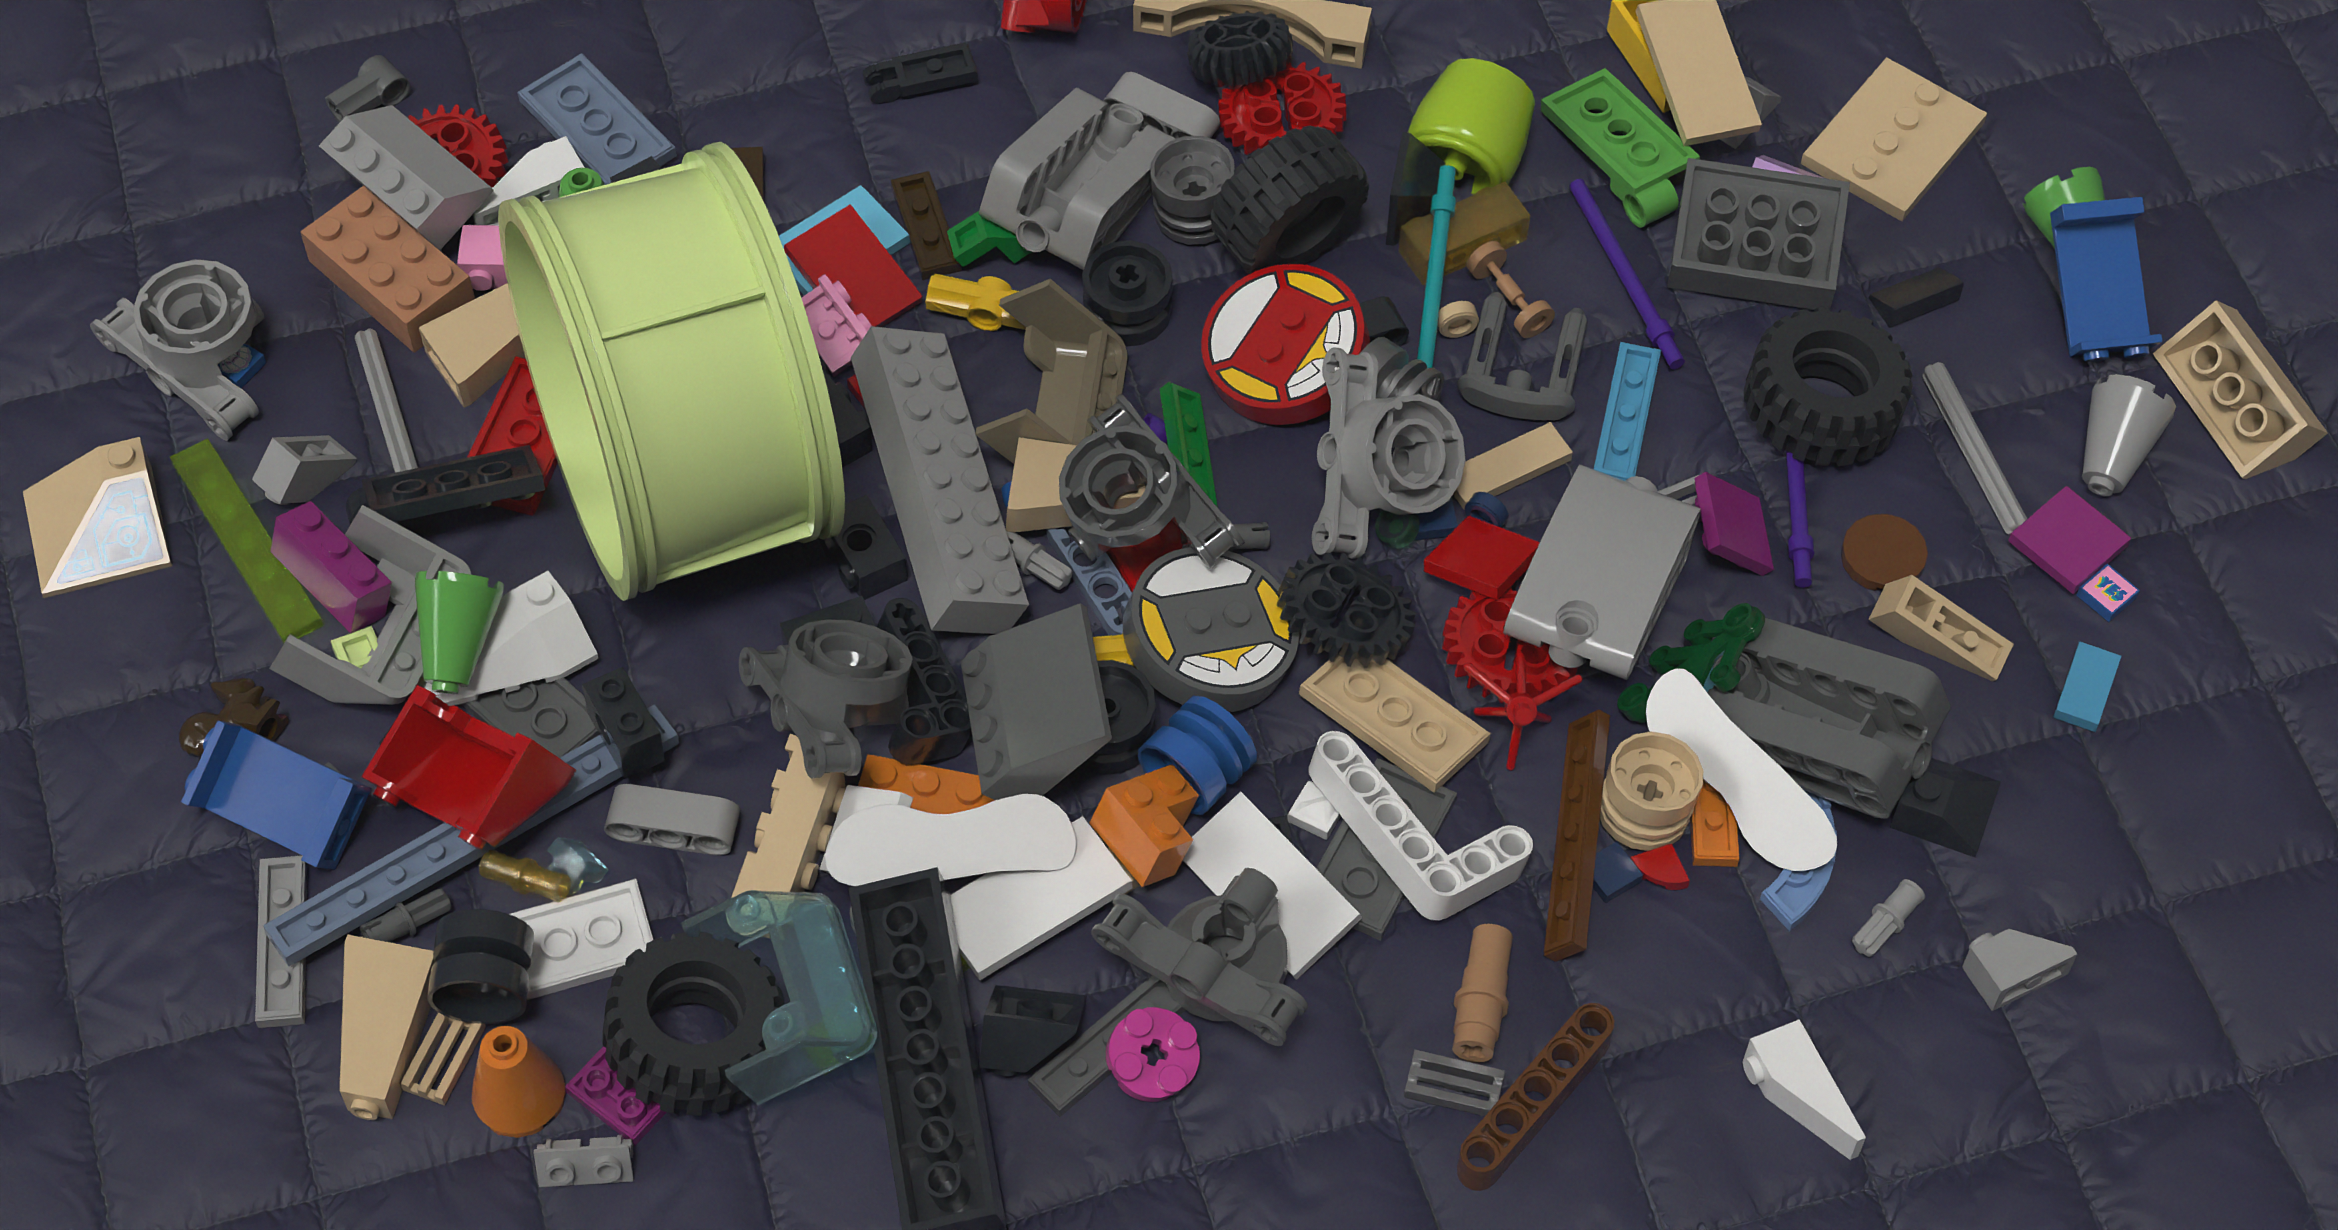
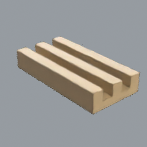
[400,1013,486,1106]

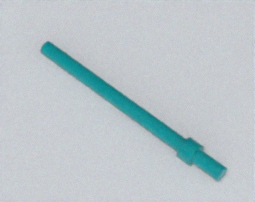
[1417,165,1456,368]

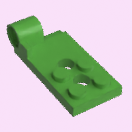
[1541,68,1700,228]

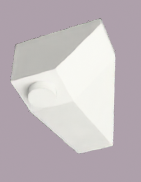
[411,571,598,706]

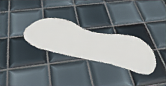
[1646,669,1837,871]
[825,794,1076,886]

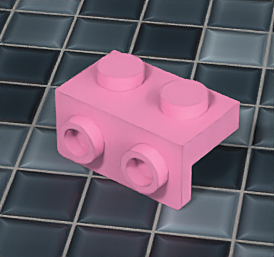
[801,274,872,377]

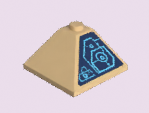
[23,437,172,598]

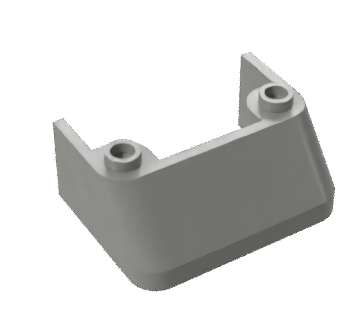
[269,505,471,705]

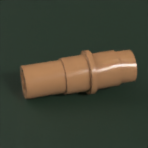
[1452,924,1513,1062]

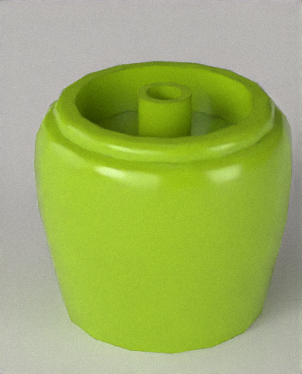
[1407,58,1535,197]

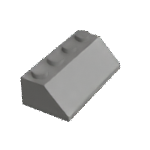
[319,105,494,250]

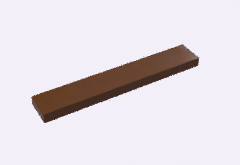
[1544,709,1610,962]

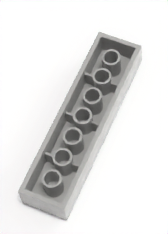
[851,326,1029,634]

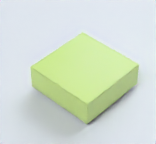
[331,626,378,668]

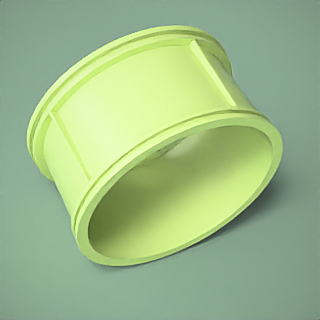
[498,142,845,601]

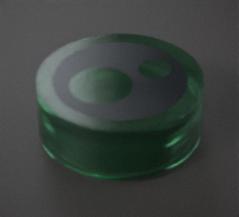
[1375,510,1420,548]

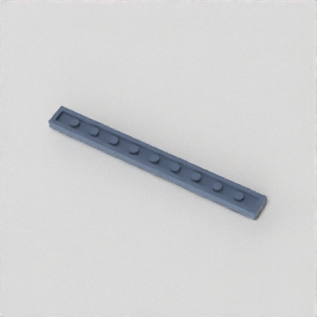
[263,704,679,967]

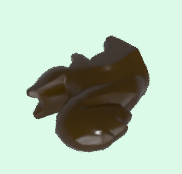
[179,678,289,757]

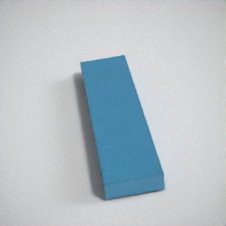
[1594,342,1661,481]

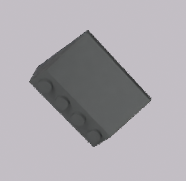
[1667,158,1850,310]
[961,603,1112,800]

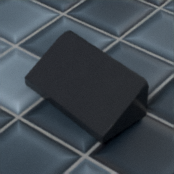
[1869,267,1964,328]

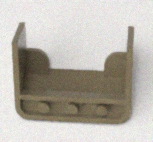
[975,279,1127,464]

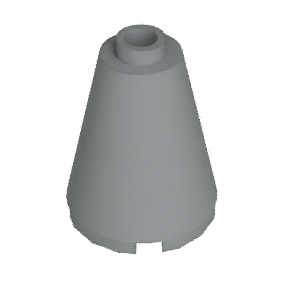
[2082,374,2176,496]

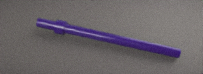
[1569,179,1685,369]
[1786,450,1814,588]

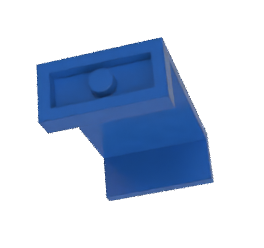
[2050,197,2162,362]
[181,720,372,870]

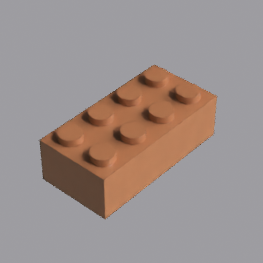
[300,185,475,353]

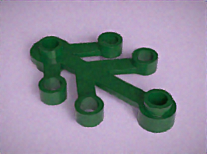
[1617,603,1765,723]

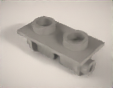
[534,1135,634,1187]

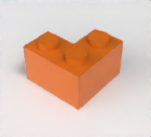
[1089,764,1199,887]

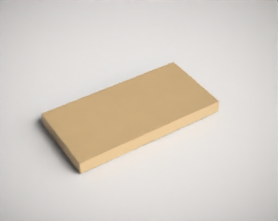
[1636,0,1762,146]
[1299,656,1491,793]

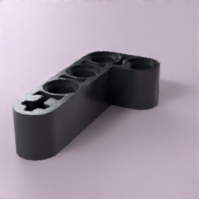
[877,598,972,765]

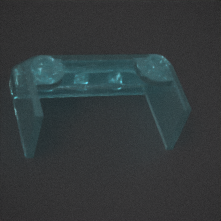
[681,890,877,1105]

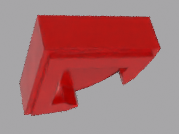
[1630,843,1690,890]

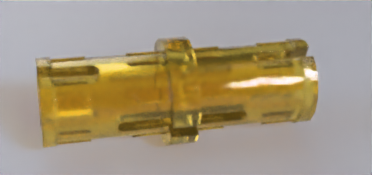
[479,850,571,902]

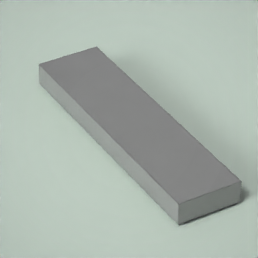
[255,856,308,1028]

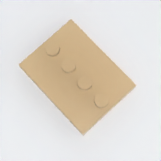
[1801,57,1987,221]

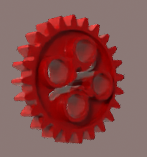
[1218,62,1347,155]
[408,104,509,188]
[1442,587,1578,703]

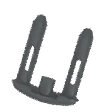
[1457,292,1588,420]

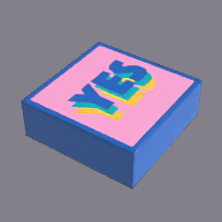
[2077,563,2140,622]

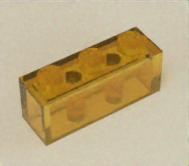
[1399,182,1530,285]

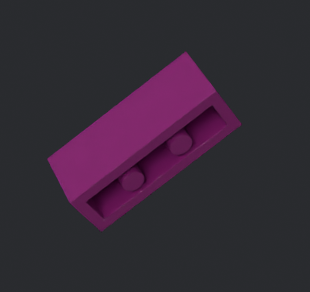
[270,501,392,633]

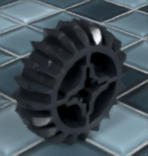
[1187,10,1294,88]

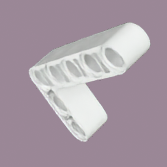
[1309,731,1533,920]

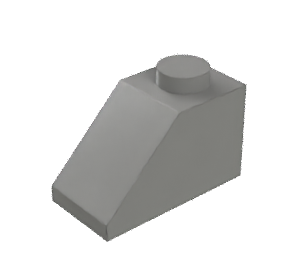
[252,435,357,505]
[1962,929,2077,1011]

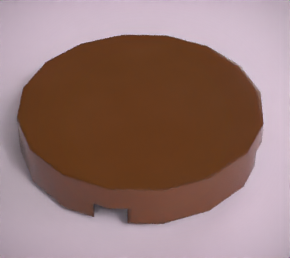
[1841,514,1928,591]

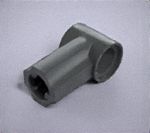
[325,55,410,123]

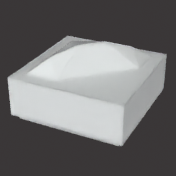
[1288,780,1341,840]

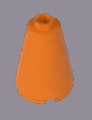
[472,1026,566,1138]

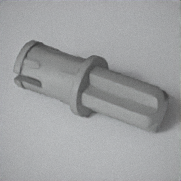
[1005,528,1073,590]
[1852,879,1925,957]

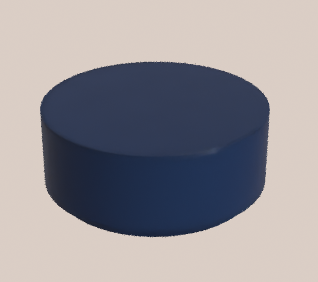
[1465,492,1509,528]

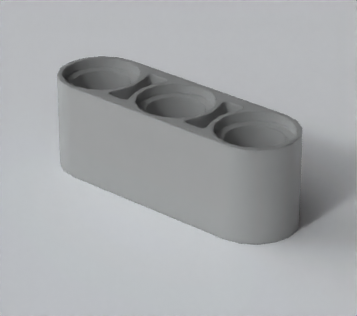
[1103,72,1221,139]
[604,784,740,855]

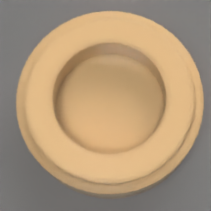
[1438,301,1479,338]

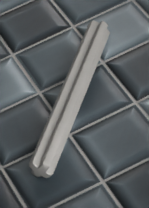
[355,329,418,473]
[1922,362,2027,535]

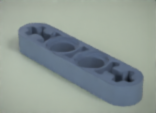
[1046,526,1132,636]

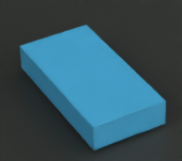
[2053,641,2121,732]

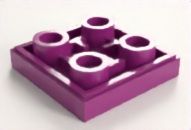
[1694,472,1774,576]
[2008,486,2131,594]
[565,1046,667,1146]

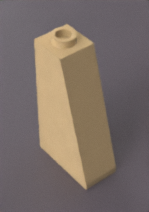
[419,283,525,408]
[1006,437,1146,532]
[340,935,436,1120]

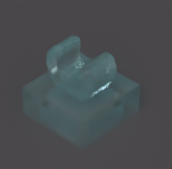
[546,837,609,894]

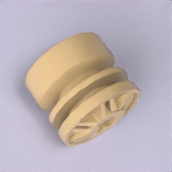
[1600,731,1703,851]

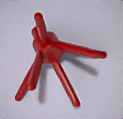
[1464,652,1583,771]

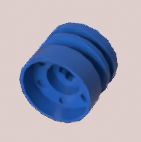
[1138,696,1257,815]

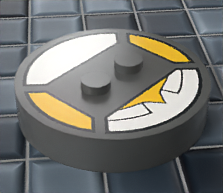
[1123,547,1299,712]

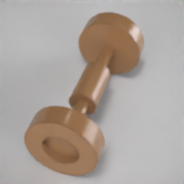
[1467,241,1555,338]

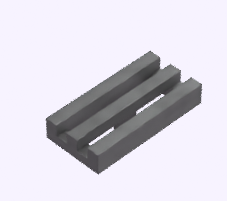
[1404,1050,1505,1116]

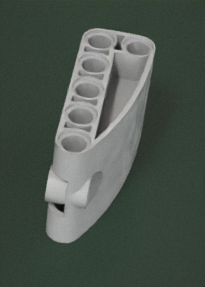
[979,88,1176,270]
[1503,464,1701,680]

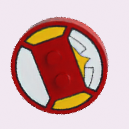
[1201,264,1370,425]

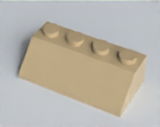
[2153,300,2328,479]

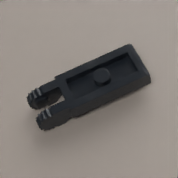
[863,42,978,104]

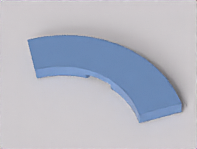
[1760,790,1837,932]

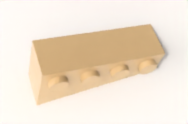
[728,734,846,942]

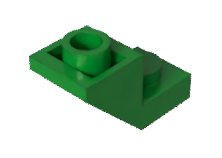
[947,211,1032,267]

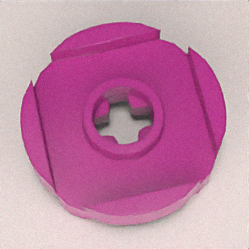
[1106,1007,1200,1102]

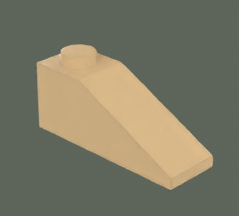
[1868,575,2014,681]

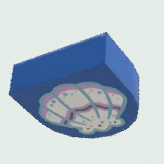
[218,344,266,388]

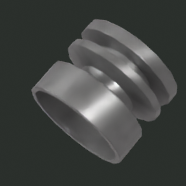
[1151,136,1235,245]
[1360,337,1445,448]

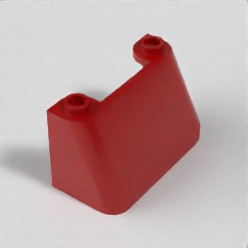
[361,685,576,851]

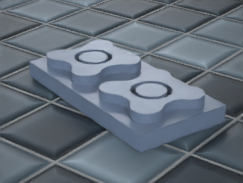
[517,53,677,185]

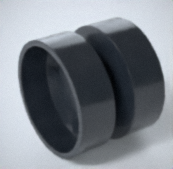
[427,909,534,1024]

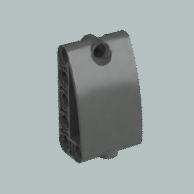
[1707,618,1951,819]

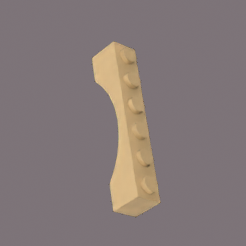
[1133,0,1372,69]

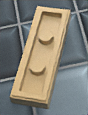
[1453,422,1573,510]

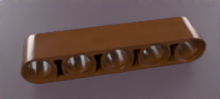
[1457,1003,1614,1191]

